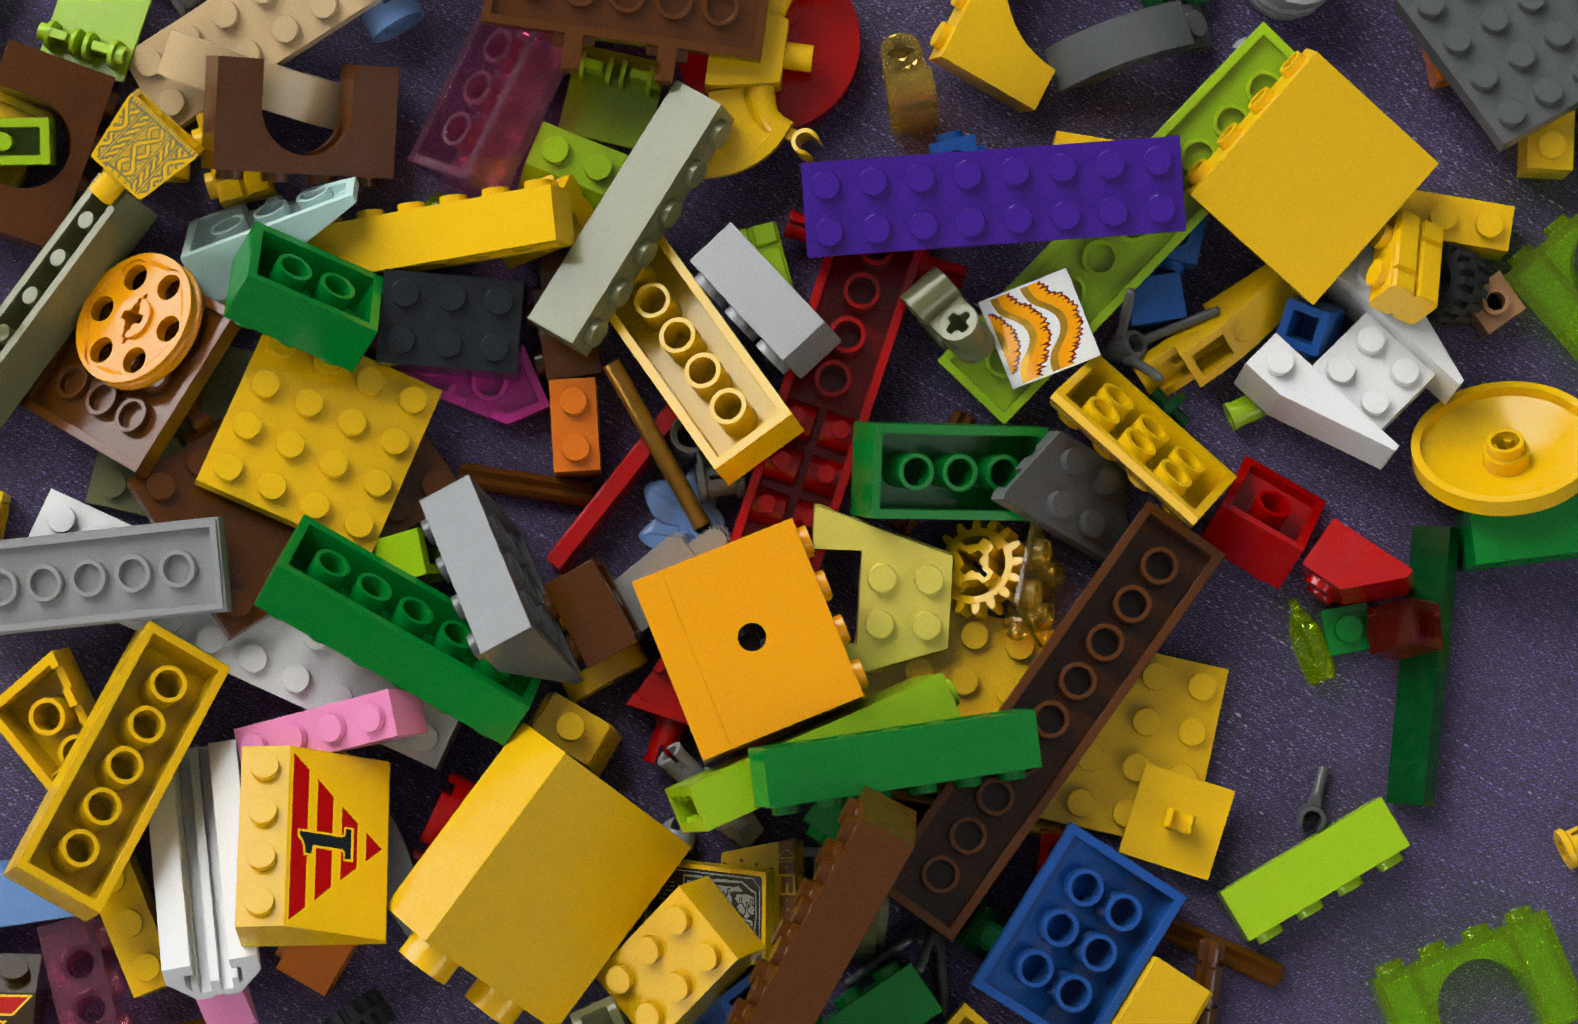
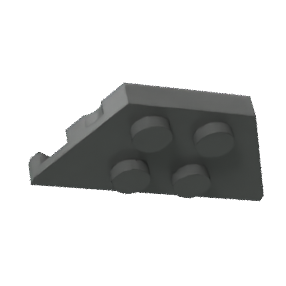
[991,431,1128,564]

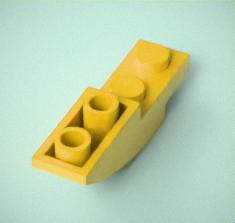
[1132,264,1298,404]

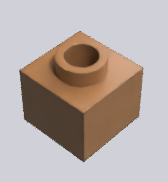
[1470,271,1527,339]

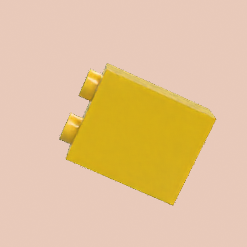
[387,722,691,1024]

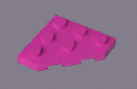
[371,330,550,426]

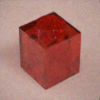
[1366,598,1444,660]

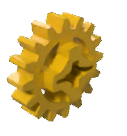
[942,520,1031,620]

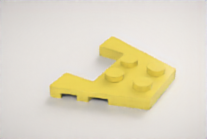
[812,504,953,672]

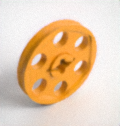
[76,253,203,390]

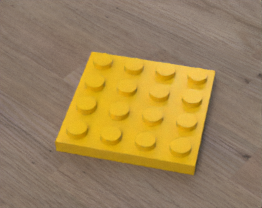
[195,333,443,552]

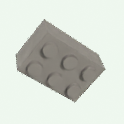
[690,222,842,379]

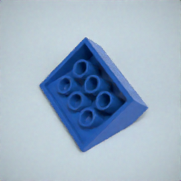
[970,822,1187,1024]

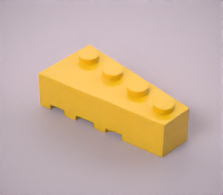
[0,647,149,824]

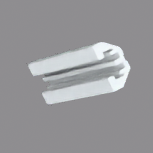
[149,739,261,1000]

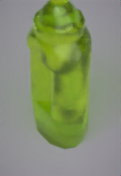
[1288,599,1336,686]

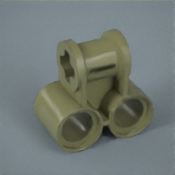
[900,265,995,364]

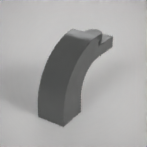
[1044,1,1213,93]

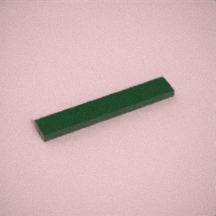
[1386,526,1461,807]

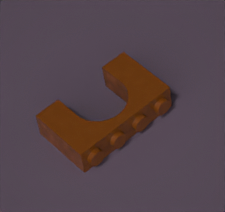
[0,39,120,252]
[201,56,399,187]

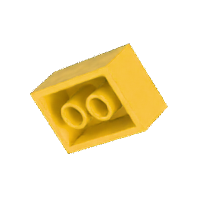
[596,876,767,1024]

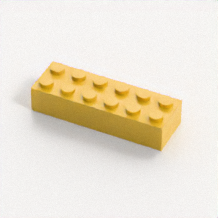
[610,235,805,486]
[2,620,231,922]

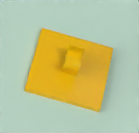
[1118,763,1235,881]

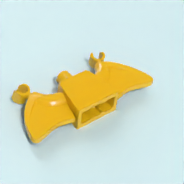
[704,0,823,179]

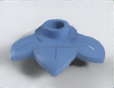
[639,468,725,549]

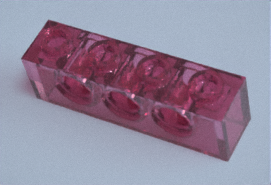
[37,916,134,1024]

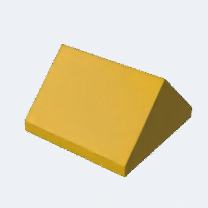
[1109,955,1213,1024]

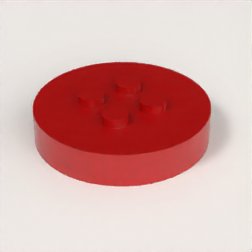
[678,0,860,130]

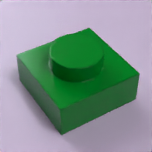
[1318,602,1376,657]

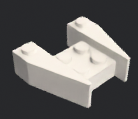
[1234,244,1464,470]

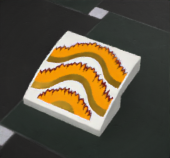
[978,268,1101,389]

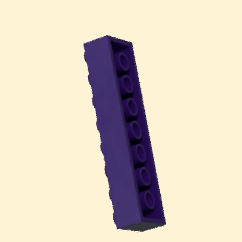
[801,136,1186,258]

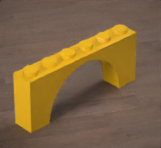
[928,0,1056,113]

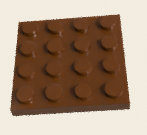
[19,255,241,479]

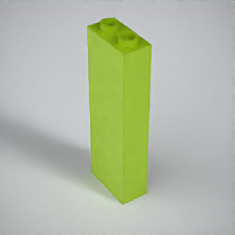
[664,673,961,833]

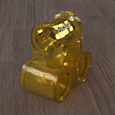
[881,33,939,137]

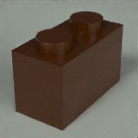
[543,554,644,668]

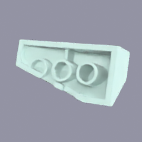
[180,177,359,304]

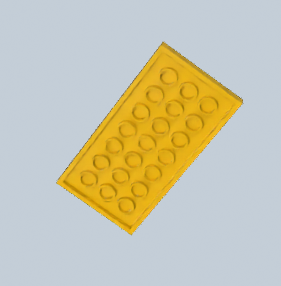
[840,610,1229,837]

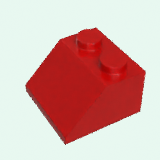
[1201,455,1327,589]
[1302,518,1413,607]

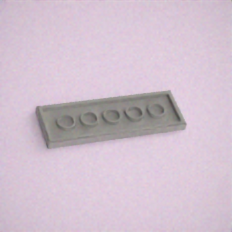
[0,516,232,635]

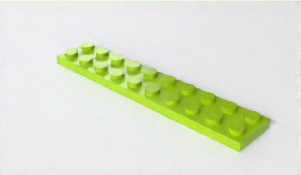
[937,21,1295,425]

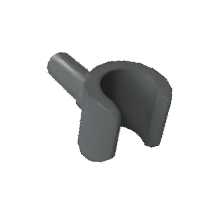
[1296,766,1330,832]

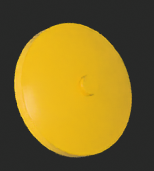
[1411,381,1578,516]

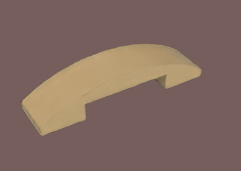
[157,29,340,130]

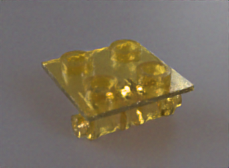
[1003,521,1064,648]

